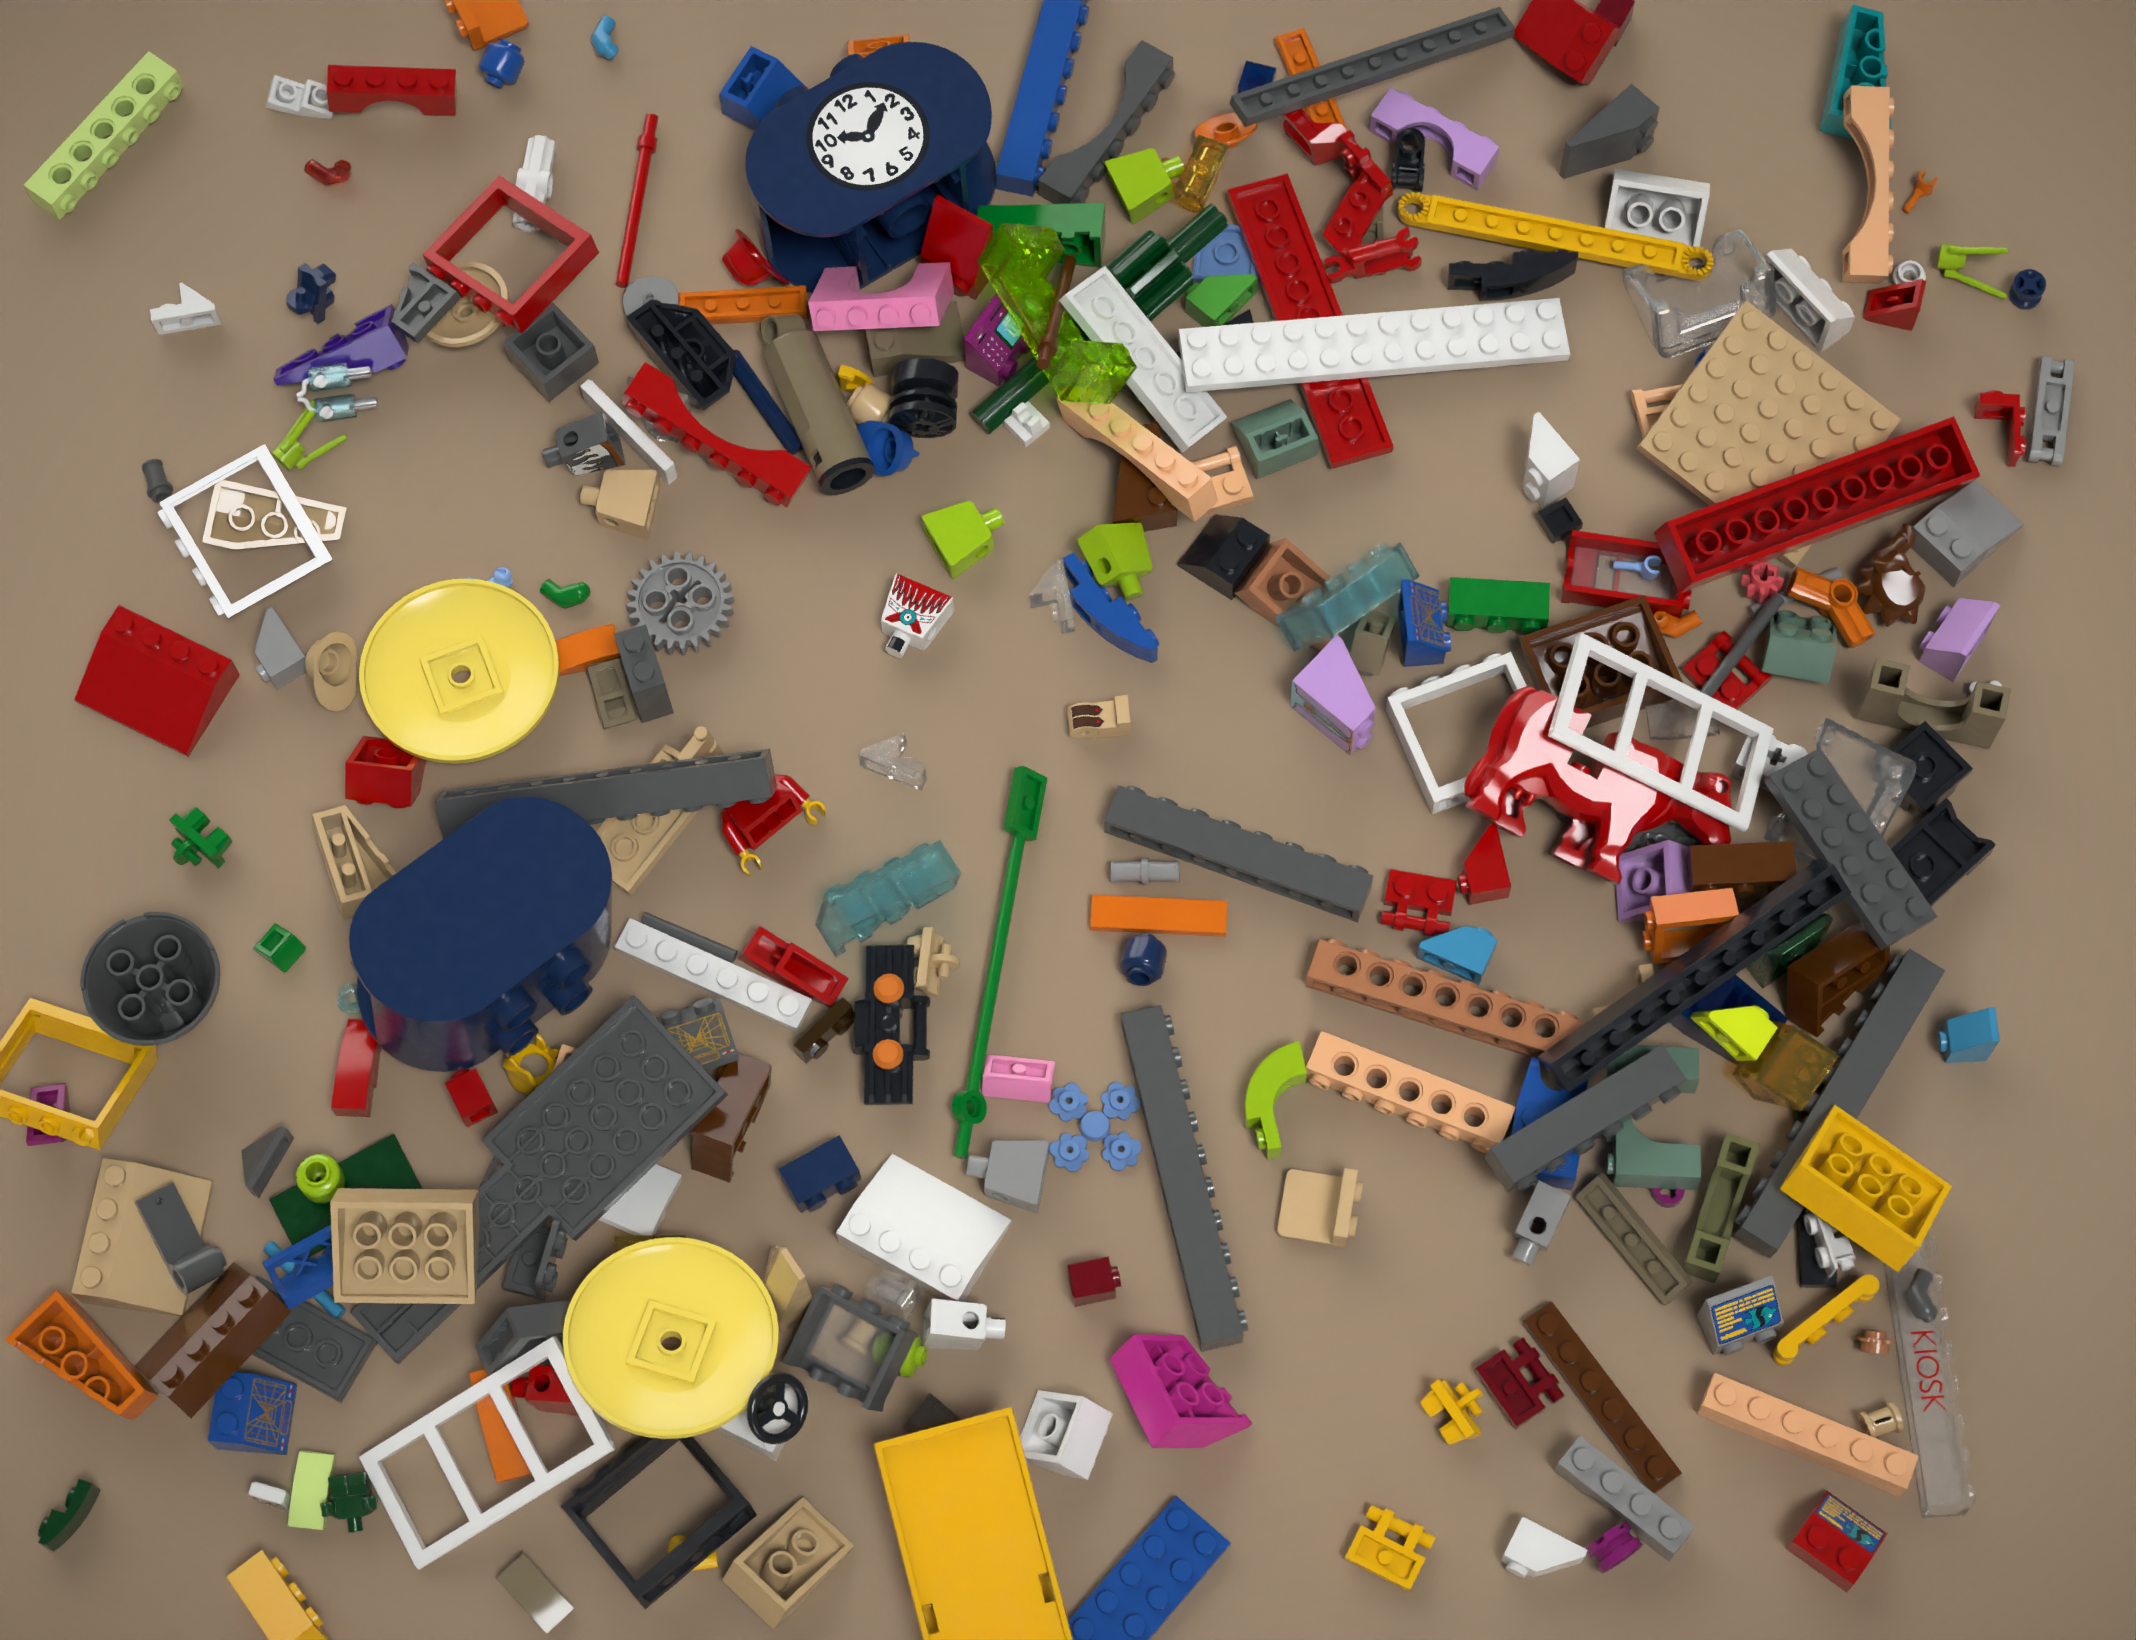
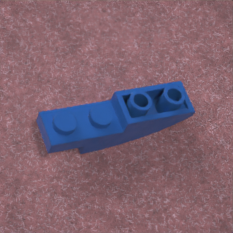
[1063,552,1159,663]

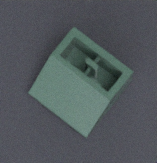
[1231,399,1319,479]
[1762,610,1837,684]

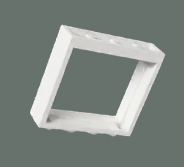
[157,444,332,618]
[1386,652,1526,814]

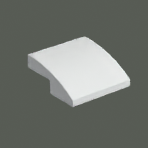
[598,1164,682,1240]

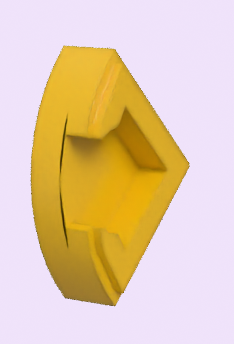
[838,365,874,392]

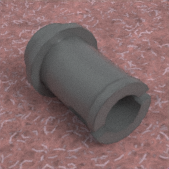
[142,459,173,503]

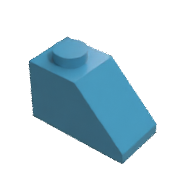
[1417,926,1498,985]
[1937,1007,2000,1063]

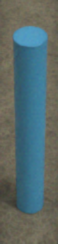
[263,1241,346,1319]

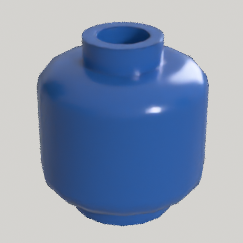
[478,39,525,89]

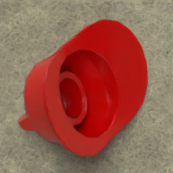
[722,229,790,285]

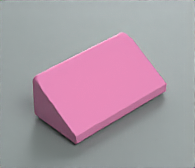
[982,1055,1055,1103]

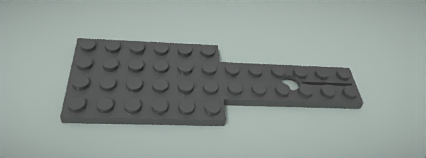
[351,995,728,1364]

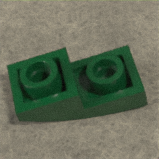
[38,1479,101,1551]

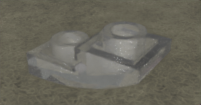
[1646,701,1720,740]

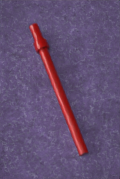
[615,113,658,288]

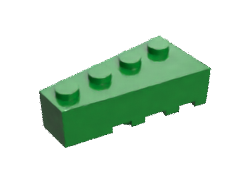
[977,203,1106,268]

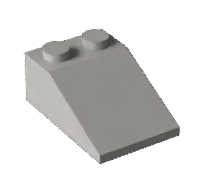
[1911,480,2024,587]

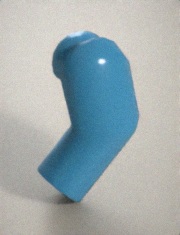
[591,15,619,60]

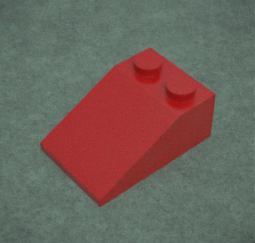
[1514,0,1623,84]
[920,195,996,300]

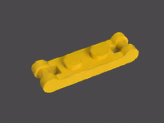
[1772,1274,1880,1366]

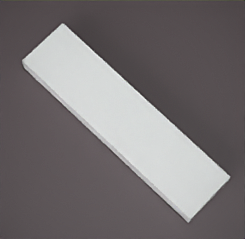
[580,379,677,485]

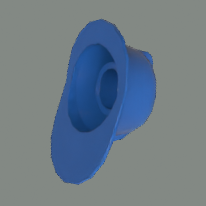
[857,421,919,476]

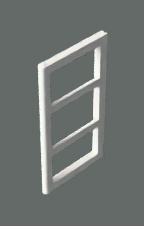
[1548,633,1774,832]
[359,1337,616,1570]

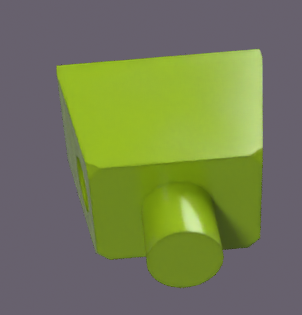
[1104,148,1186,225]
[921,501,1005,579]
[1077,522,1153,601]

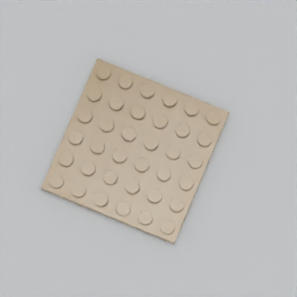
[1636,300,1901,569]

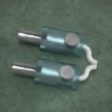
[297,362,378,423]

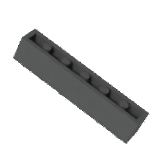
[1484,1044,1686,1193]

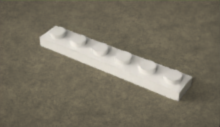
[614,918,813,1033]

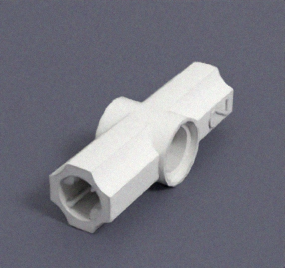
[513,135,556,233]

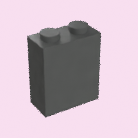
[614,624,674,723]

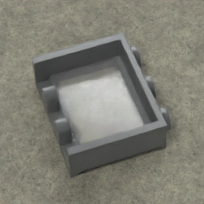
[782,1283,919,1412]

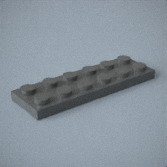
[1764,748,1938,951]

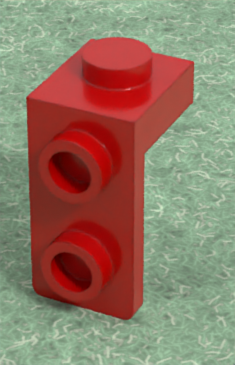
[1974,390,2026,467]

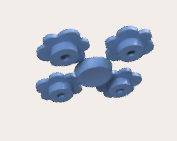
[1049,1082,1141,1172]

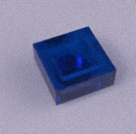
[1238,61,1277,93]

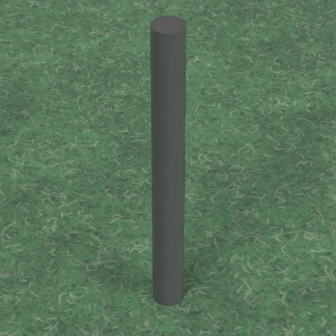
[1700,593,1784,697]

